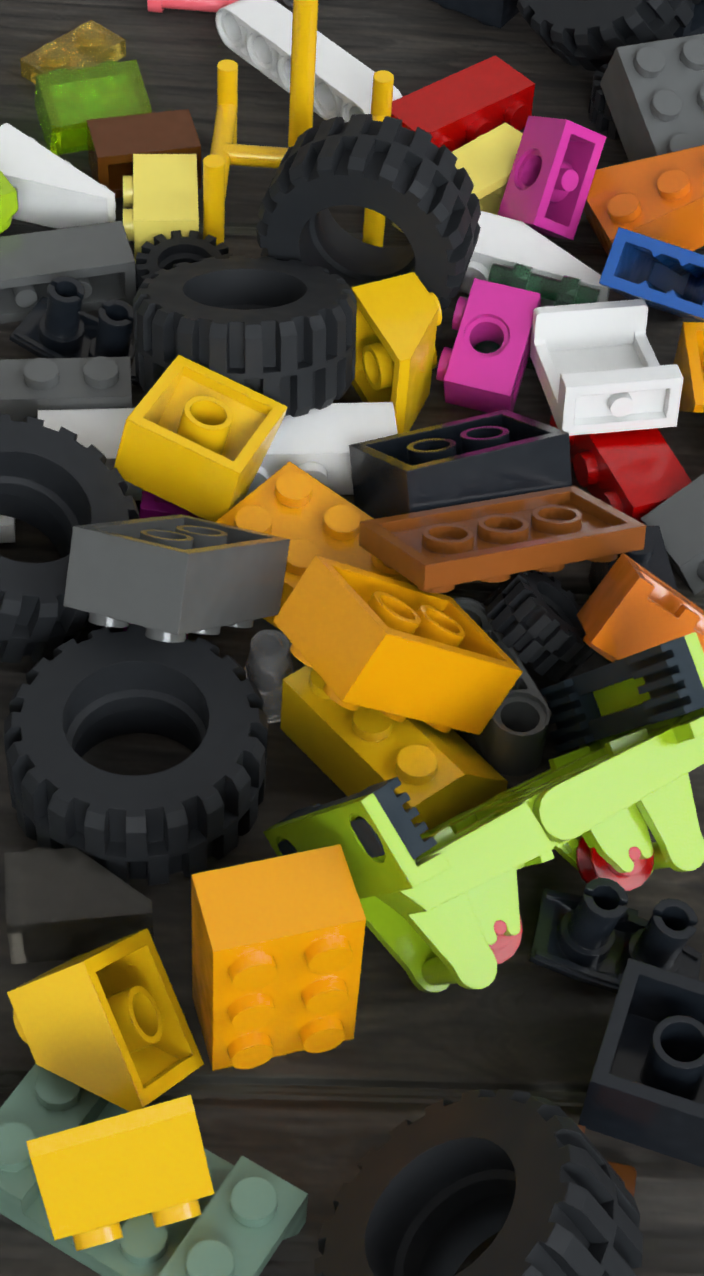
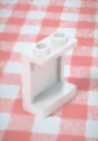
[530,299,684,436]

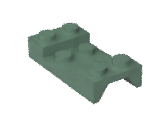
[0,1063,308,1276]

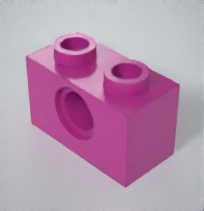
[497,116,606,240]
[436,278,541,413]

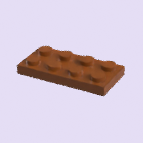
[359,486,646,593]

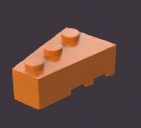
[583,145,704,255]
[577,553,704,662]

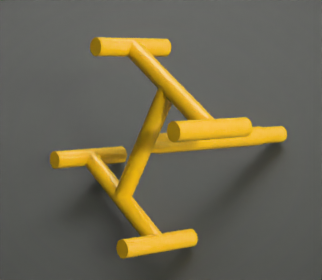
[203,0,394,247]

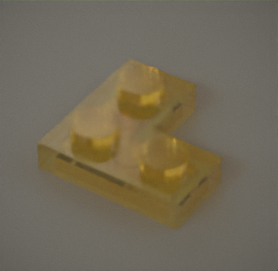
[20,20,126,117]

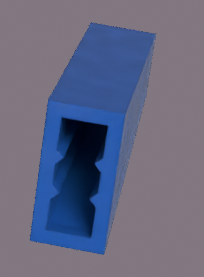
[599,227,704,320]

